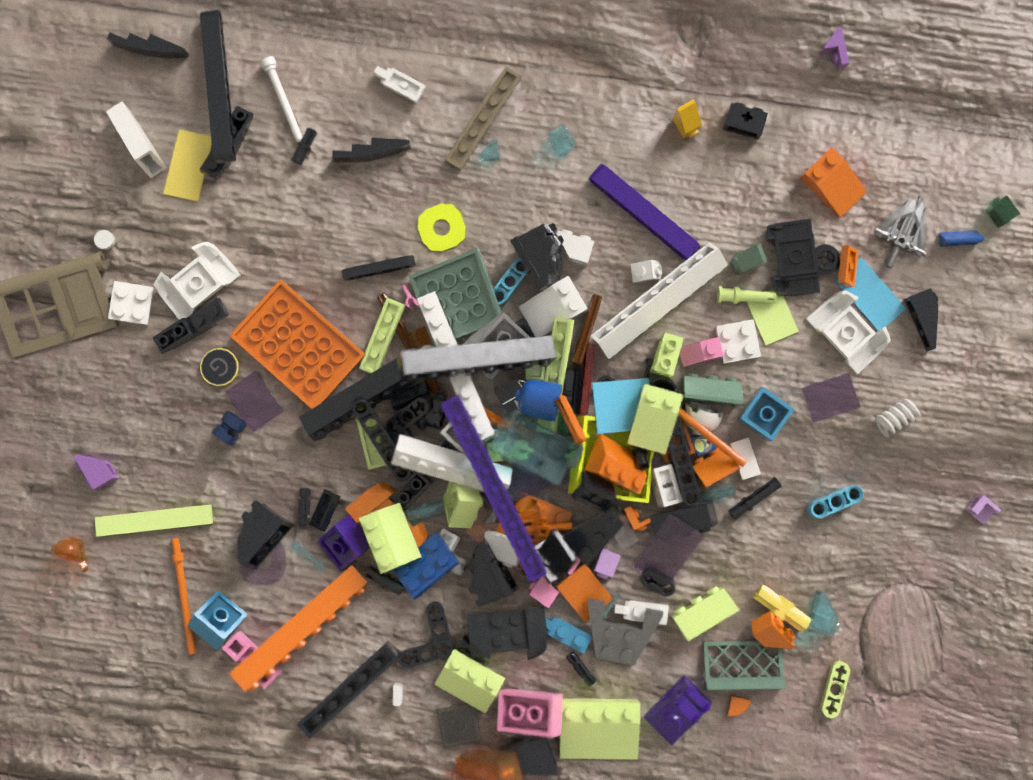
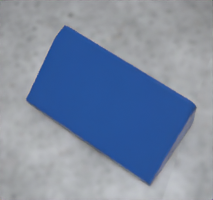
[939,230,984,247]

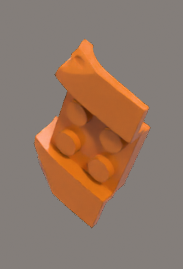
[345,482,428,548]

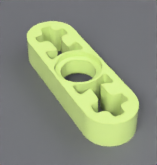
[820,661,850,718]

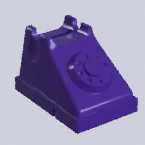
[643,675,713,745]

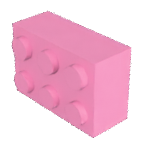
[497,688,563,737]

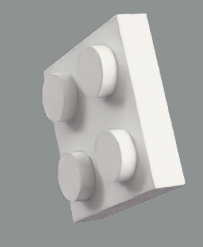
[108,281,154,325]
[715,319,761,364]

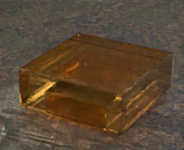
[407,326,432,350]

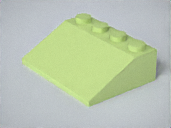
[560,698,640,759]

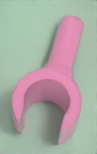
[402,285,419,311]

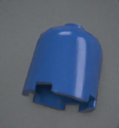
[515,380,562,422]

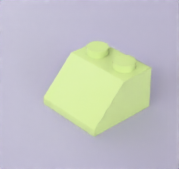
[443,481,483,528]

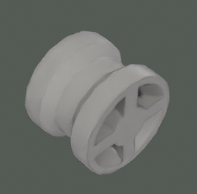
[451,554,469,576]

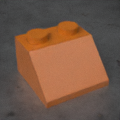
[692,448,740,488]

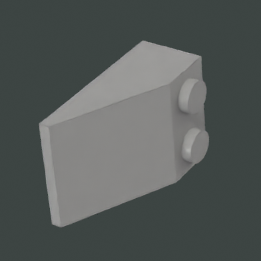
[463,312,530,380]

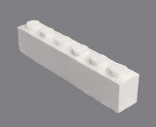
[391,434,513,492]

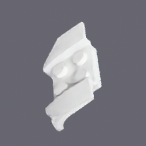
[154,242,241,320]
[806,290,891,375]

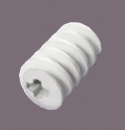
[876,399,921,438]

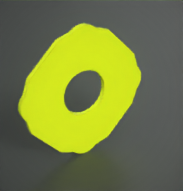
[418,204,466,251]

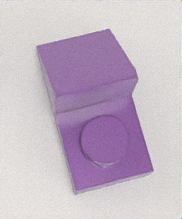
[819,27,849,71]

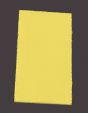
[163,129,212,202]

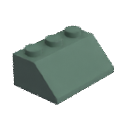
[680,373,743,407]

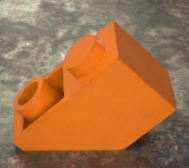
[751,611,795,650]

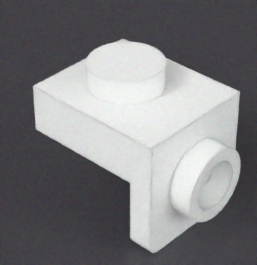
[631,260,662,283]

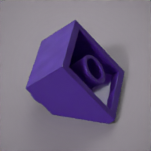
[317,515,370,572]

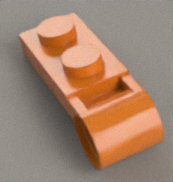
[514,491,572,524]

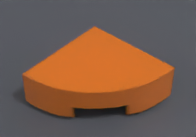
[727,695,751,716]

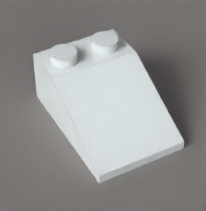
[518,276,588,337]

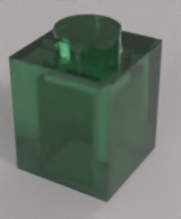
[985,195,1021,228]

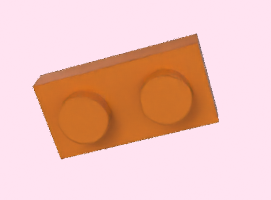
[838,245,858,288]

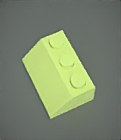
[359,503,422,573]
[671,586,739,641]
[434,649,505,713]

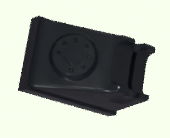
[510,223,564,291]
[237,500,294,569]
[469,540,519,607]

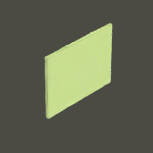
[747,289,799,346]

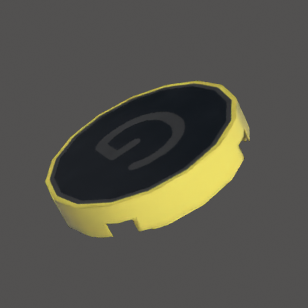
[200,348,239,386]

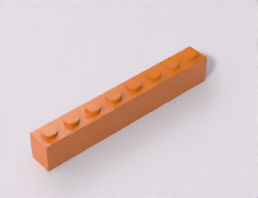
[229,565,367,692]

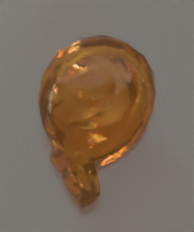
[51,537,88,572]

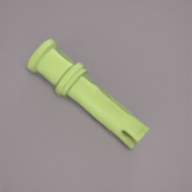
[717,286,776,304]

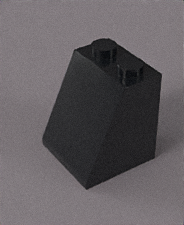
[498,735,559,776]

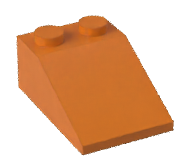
[800,147,867,218]

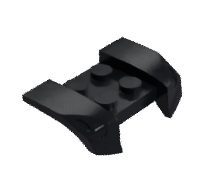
[766,218,820,296]
[467,606,547,664]

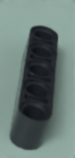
[352,396,411,482]
[667,415,700,507]

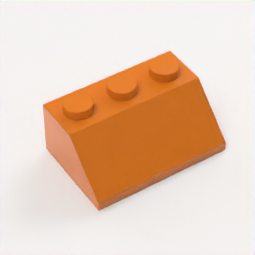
[584,434,647,495]

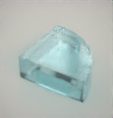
[481,140,499,162]

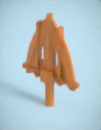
[494,503,573,546]

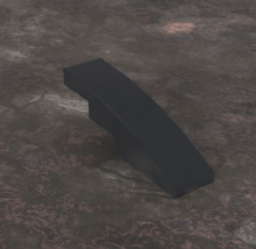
[106,32,189,58]
[332,138,411,163]

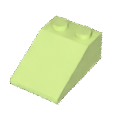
[627,384,683,454]

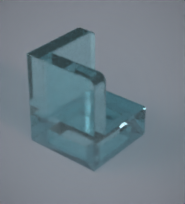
[547,124,576,157]

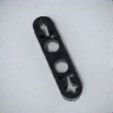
[342,255,416,281]

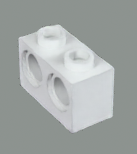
[651,464,683,507]

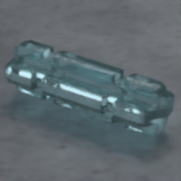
[699,485,736,503]

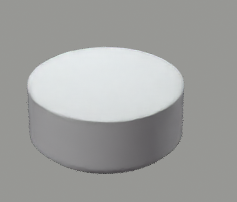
[94,230,115,250]

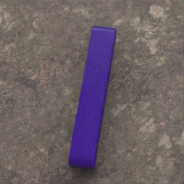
[588,164,701,261]

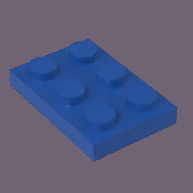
[393,532,459,600]

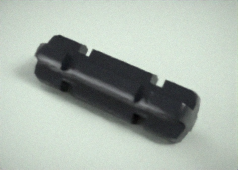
[298,488,311,526]
[566,651,596,687]

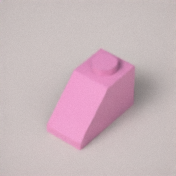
[679,337,723,367]

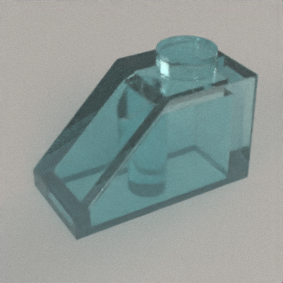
[807,590,840,637]

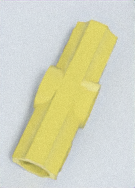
[753,584,811,632]

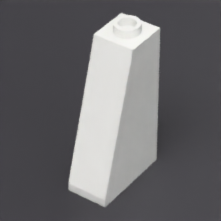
[106,102,167,178]

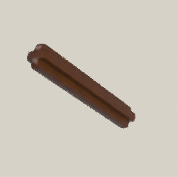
[572,294,602,366]

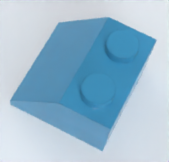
[188,591,248,651]

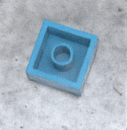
[737,387,795,442]

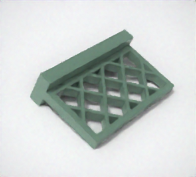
[703,641,786,690]

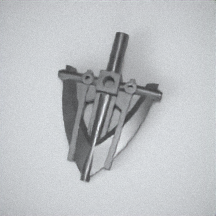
[874,196,928,269]

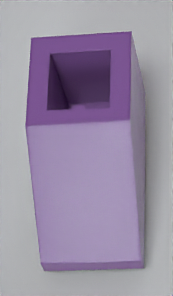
[74,454,119,490]

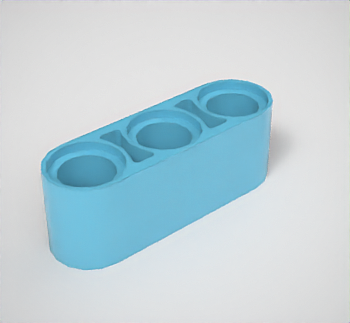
[493,258,529,307]
[806,485,864,518]

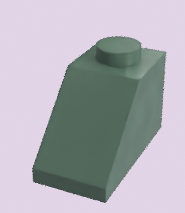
[731,243,767,276]

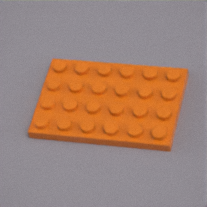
[229,279,365,409]

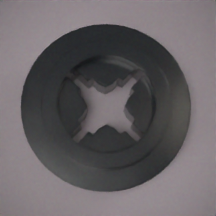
[815,244,840,275]

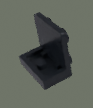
[534,529,577,584]

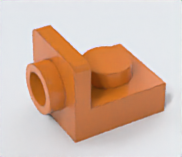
[622,506,651,532]

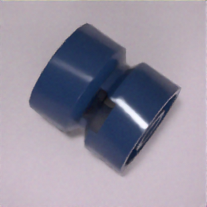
[211,410,248,446]

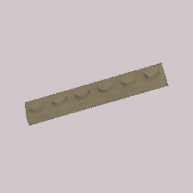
[445,66,522,171]

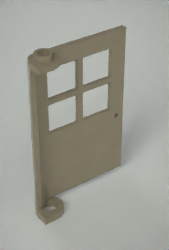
[0,252,118,358]

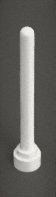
[260,57,302,142]

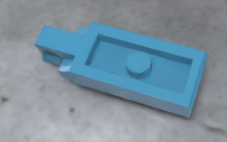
[546,617,593,654]

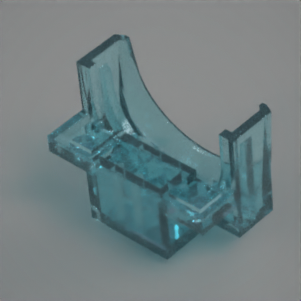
[489,410,584,486]

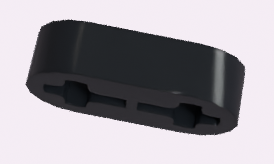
[640,567,676,596]

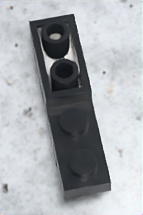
[200,106,254,181]
[152,298,229,354]
[391,441,456,510]

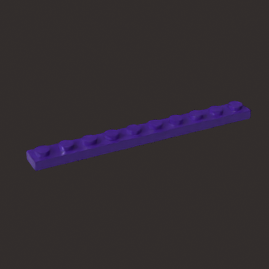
[441,395,548,582]

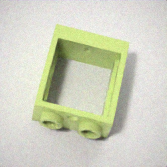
[649,333,684,378]

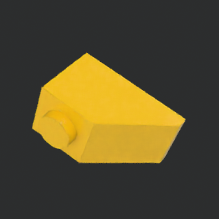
[672,99,702,139]

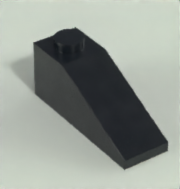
[904,288,939,352]

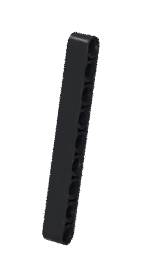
[200,10,236,164]

